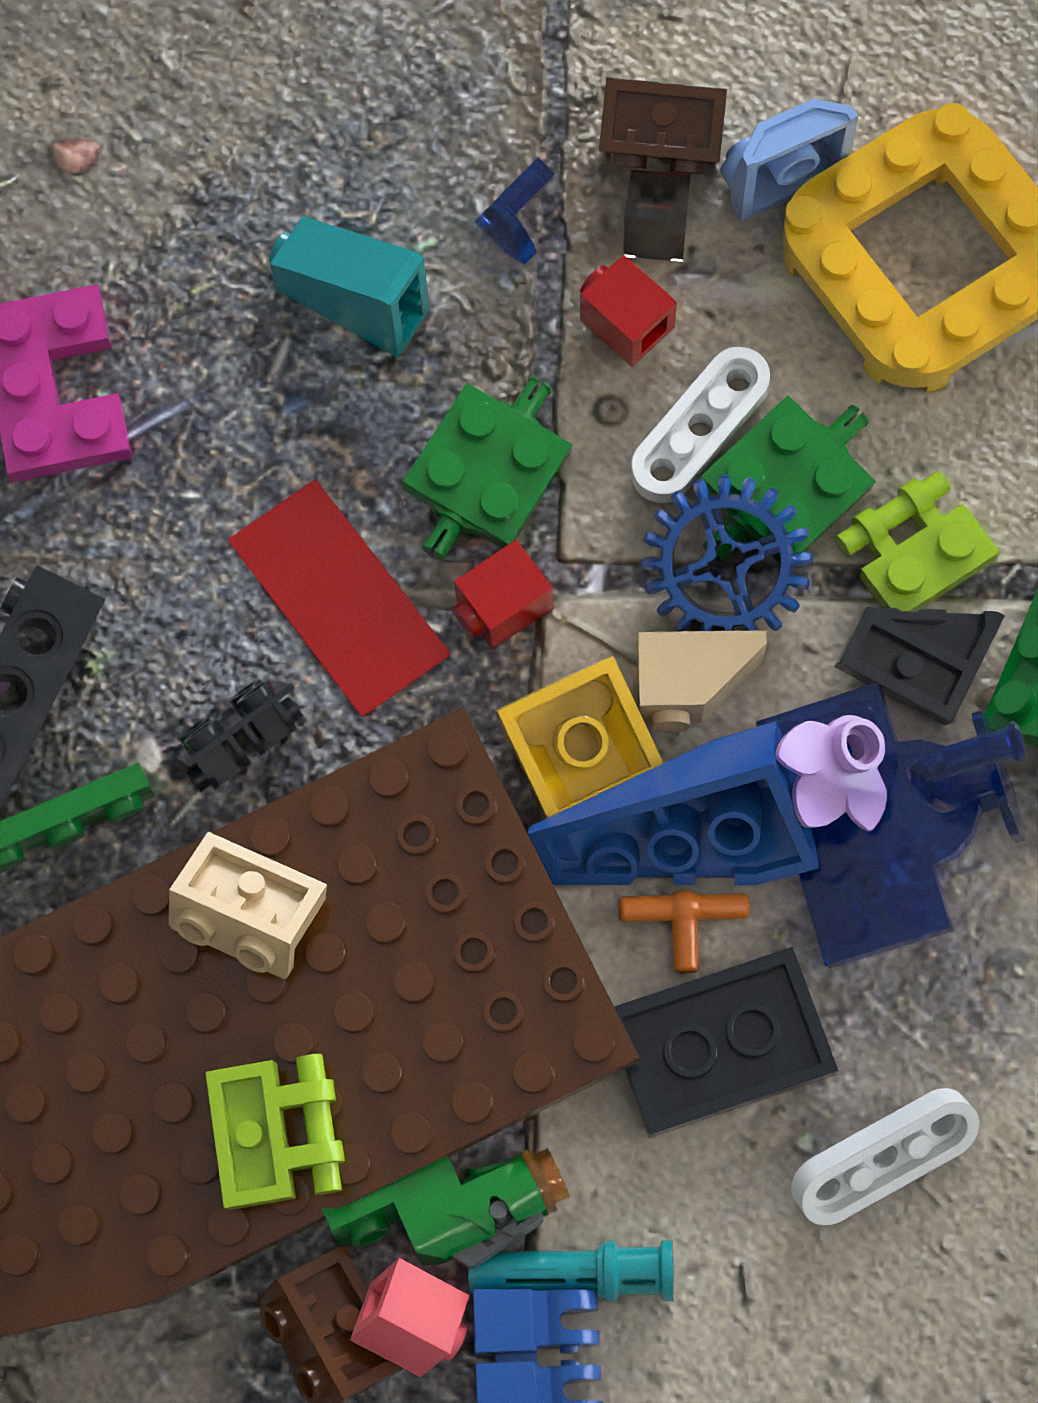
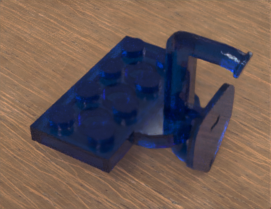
[756,682,1025,969]

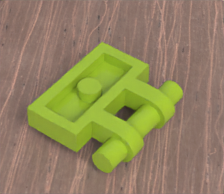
[835,470,1000,612]
[206,1054,345,1210]

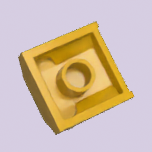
[495,656,663,819]

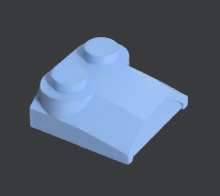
[720,99,858,223]

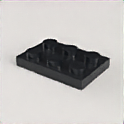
[614,947,839,1139]

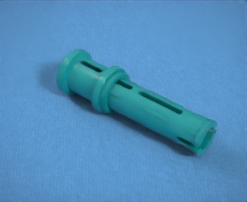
[468,1240,674,1302]

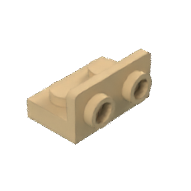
[169,832,327,979]

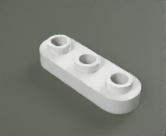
[631,347,770,503]
[791,1088,980,1225]

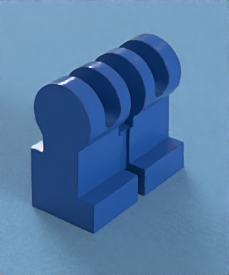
[472,1289,603,1403]

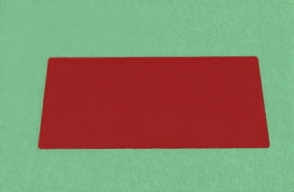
[229,480,450,716]

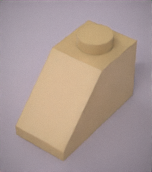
[637,630,767,732]

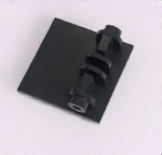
[171,679,303,793]

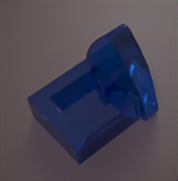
[474,157,555,265]

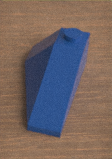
[528,722,819,885]

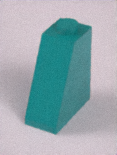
[269,216,430,358]

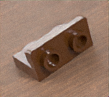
[599,77,727,175]
[258,1244,403,1403]

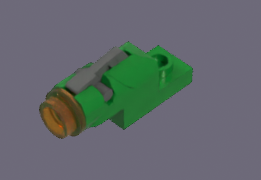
[322,1148,570,1269]

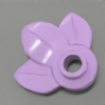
[775,715,887,831]

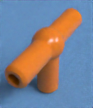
[618,889,750,974]

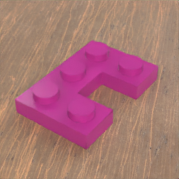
[0,284,132,483]

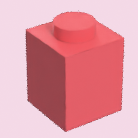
[350,1258,470,1377]

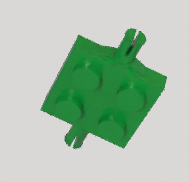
[402,376,573,561]
[700,395,876,565]

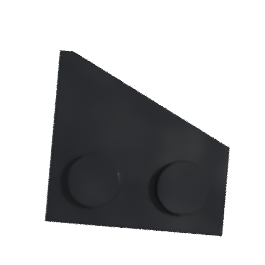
[834,607,1005,726]

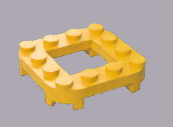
[782,103,1038,393]

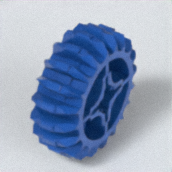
[641,475,813,632]

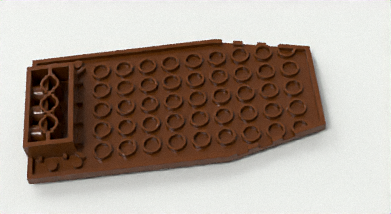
[0,707,641,1338]

